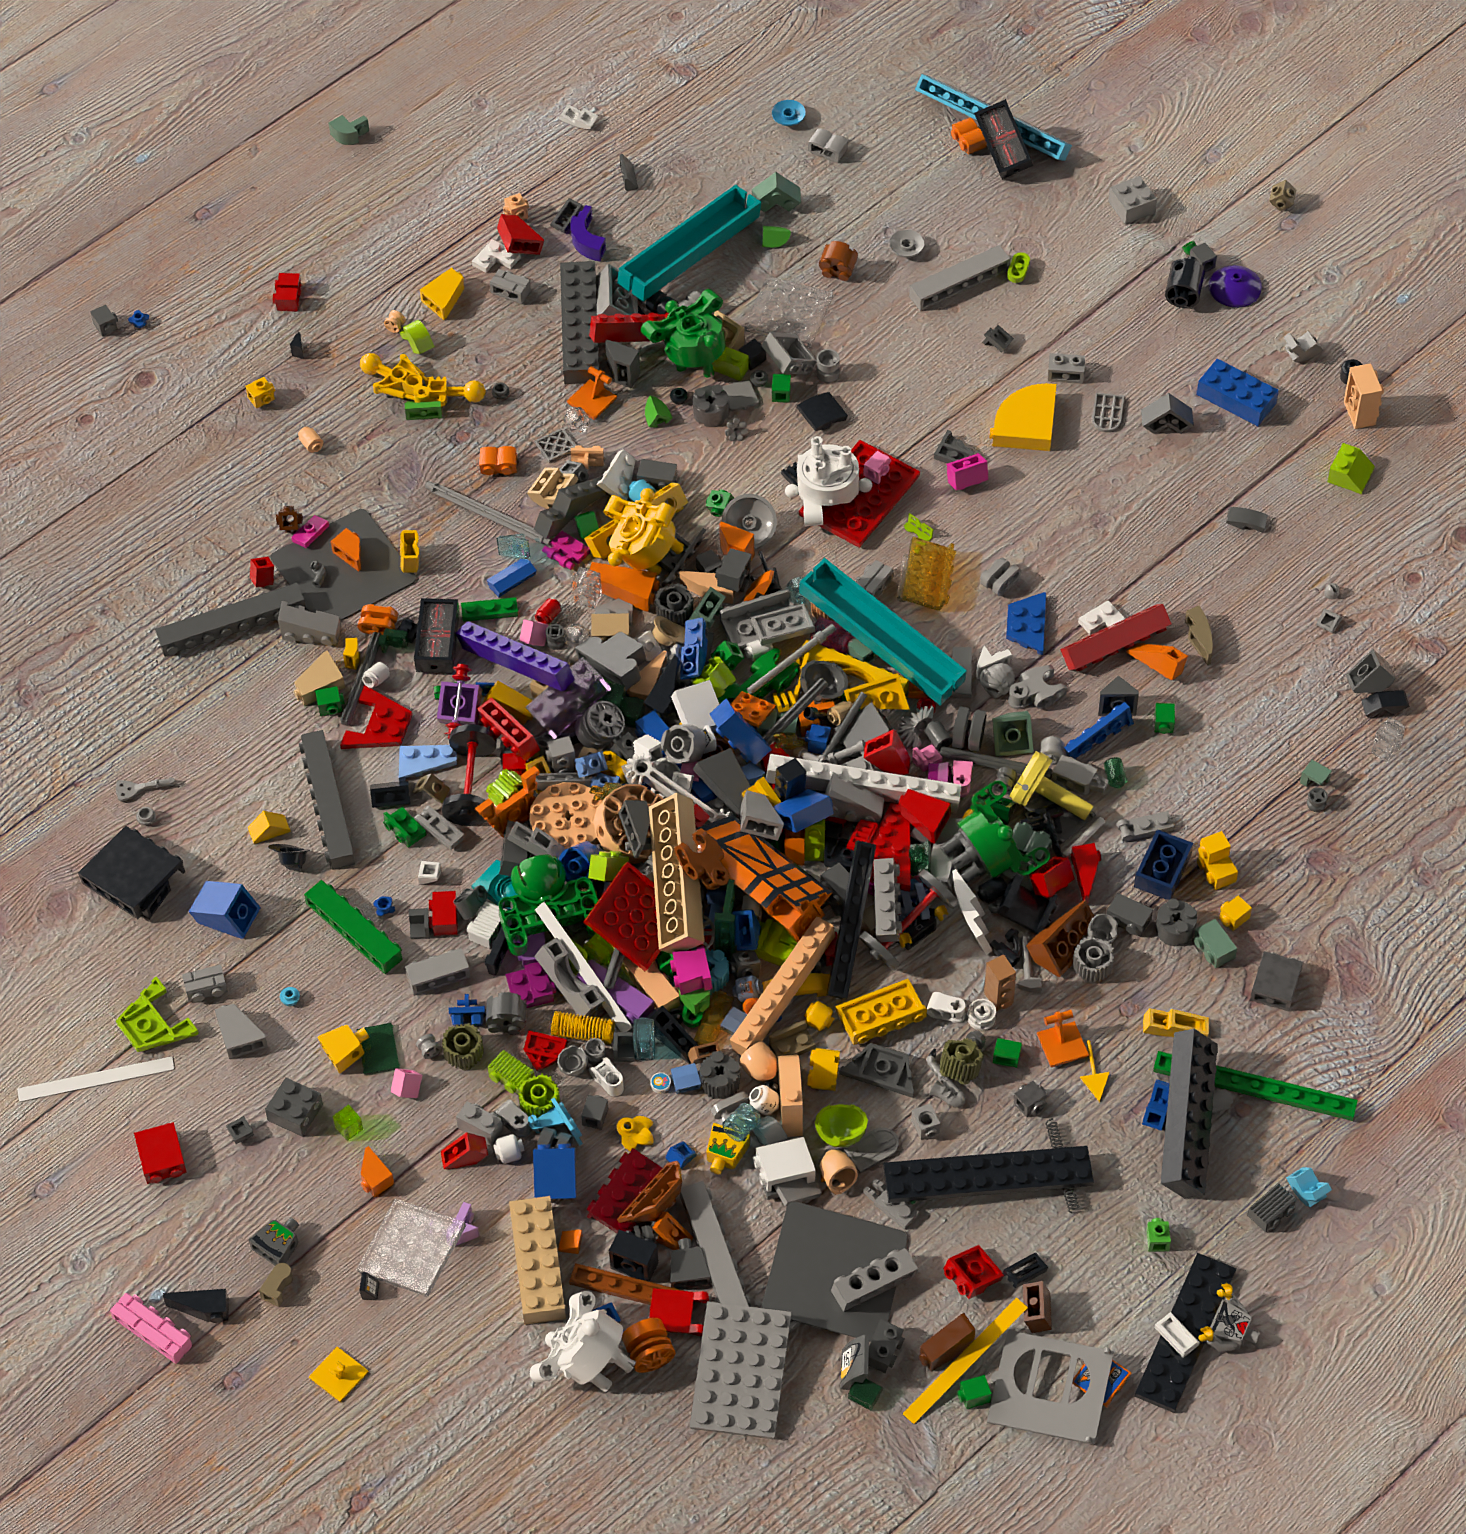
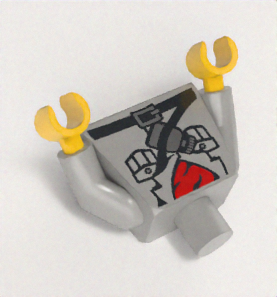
[1199,1283,1260,1352]

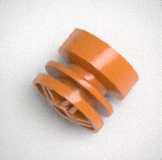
[622,1318,676,1373]

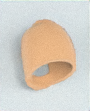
[739,1041,778,1081]
[819,1150,858,1195]

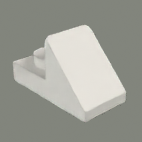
[976,646,1012,679]

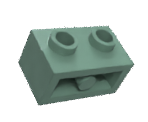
[689,587,726,629]

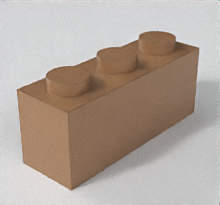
[984,954,1016,1011]

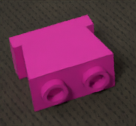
[670,946,712,995]

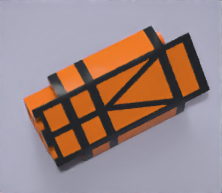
[696,815,833,943]

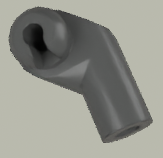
[310,561,327,588]

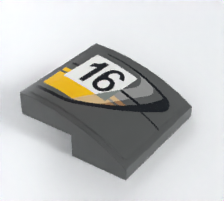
[840,1335,869,1390]

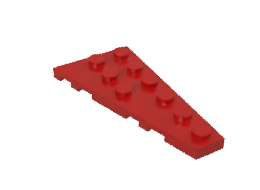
[870,803,910,892]

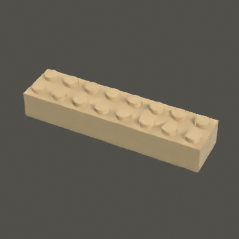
[649,793,704,955]

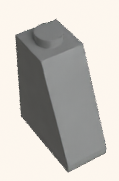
[740,790,784,841]
[215,1004,268,1059]

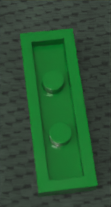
[461,597,518,622]

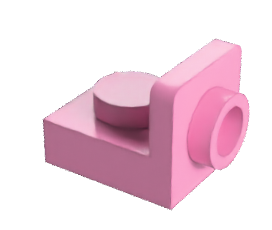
[912,744,943,772]

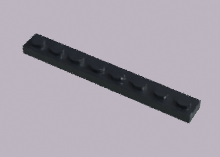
[826,840,876,1000]

